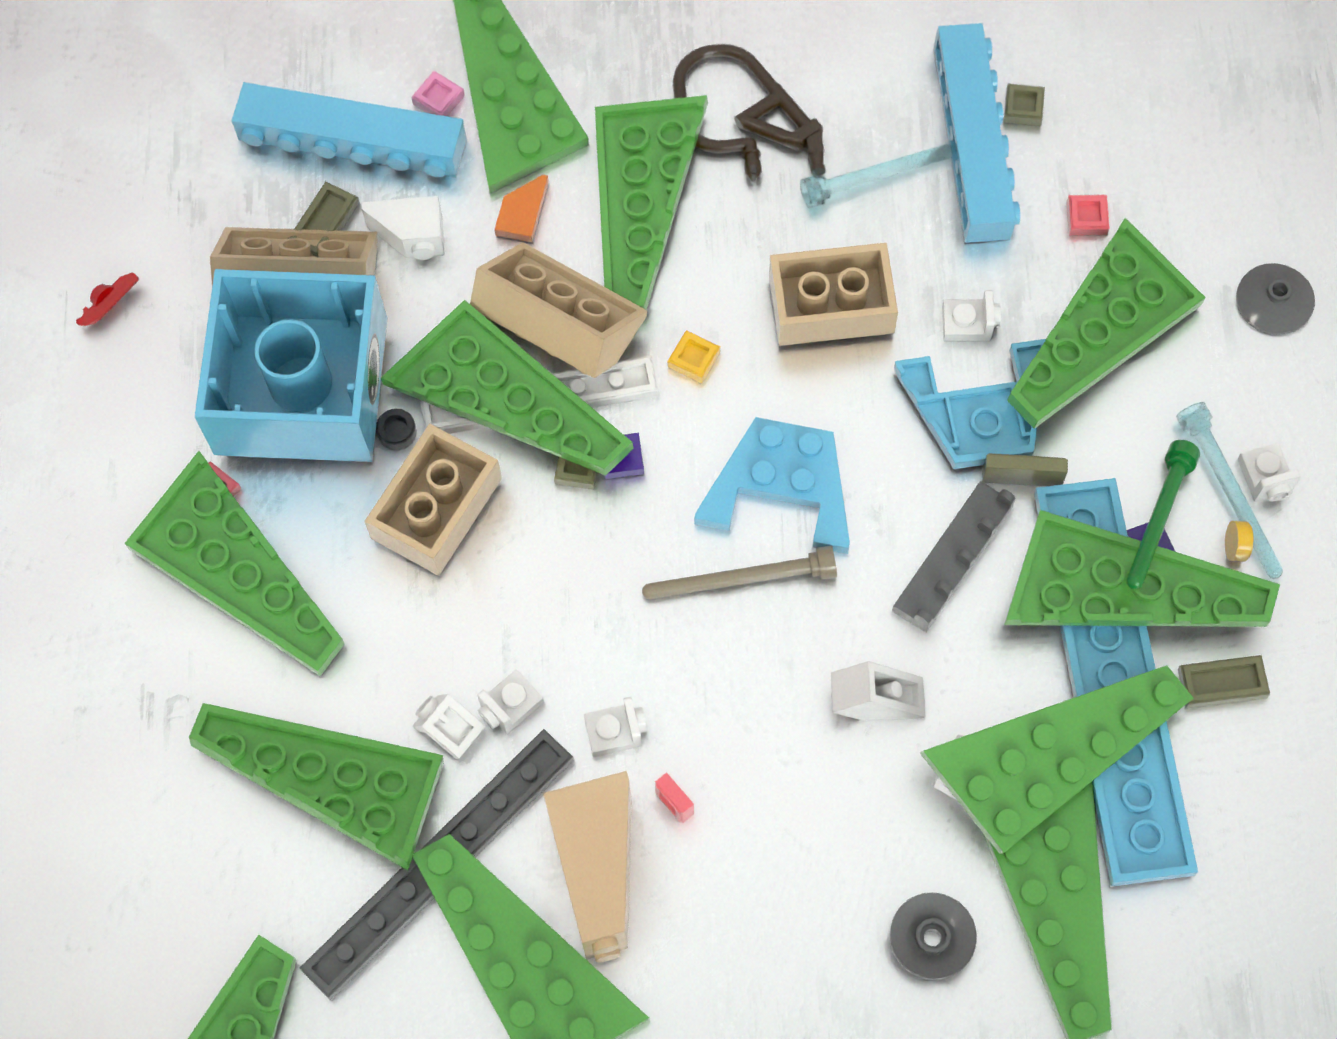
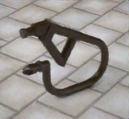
[673,44,826,181]

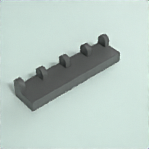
[892,481,1016,633]

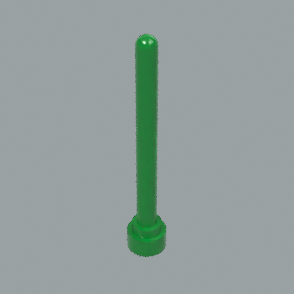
[1127,440,1200,589]

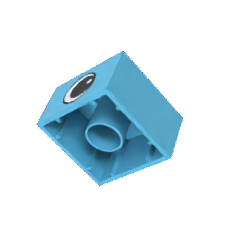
[194,269,388,462]

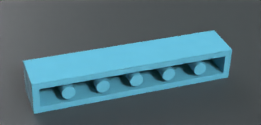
[933,23,1020,243]
[231,82,467,177]

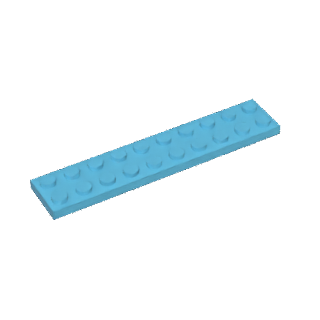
[1034,478,1198,887]

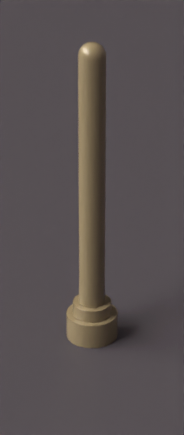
[642,545,837,599]

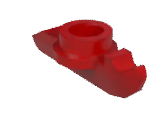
[76,272,139,327]

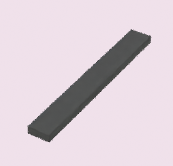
[299,729,574,1001]

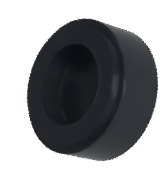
[376,409,417,450]

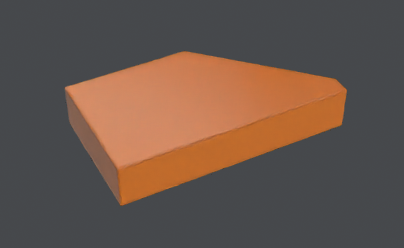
[494,175,549,243]

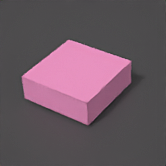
[411,71,465,116]

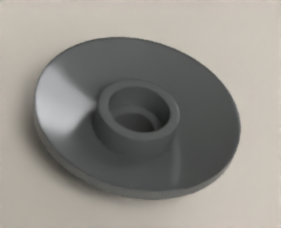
[1236,263,1315,335]
[890,893,977,980]

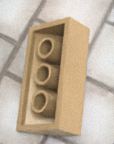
[210,227,378,285]
[470,242,647,378]

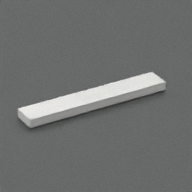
[420,356,659,434]

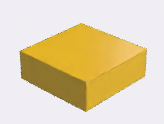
[667,330,720,383]

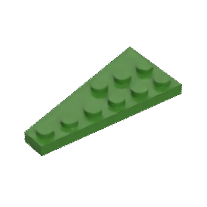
[595,95,708,310]
[124,451,345,676]
[189,703,443,870]
[413,834,649,1039]

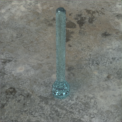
[800,141,957,209]
[1176,402,1283,579]

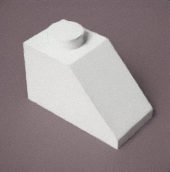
[361,196,445,260]
[831,661,925,720]

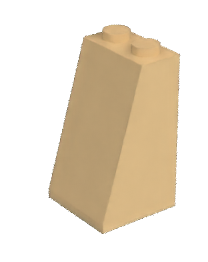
[543,771,632,963]

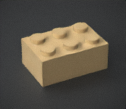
[769,242,898,346]
[364,423,502,576]

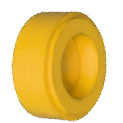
[1225,521,1253,562]

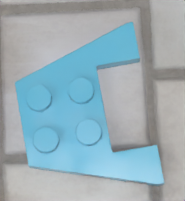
[894,339,1046,469]
[694,417,850,554]

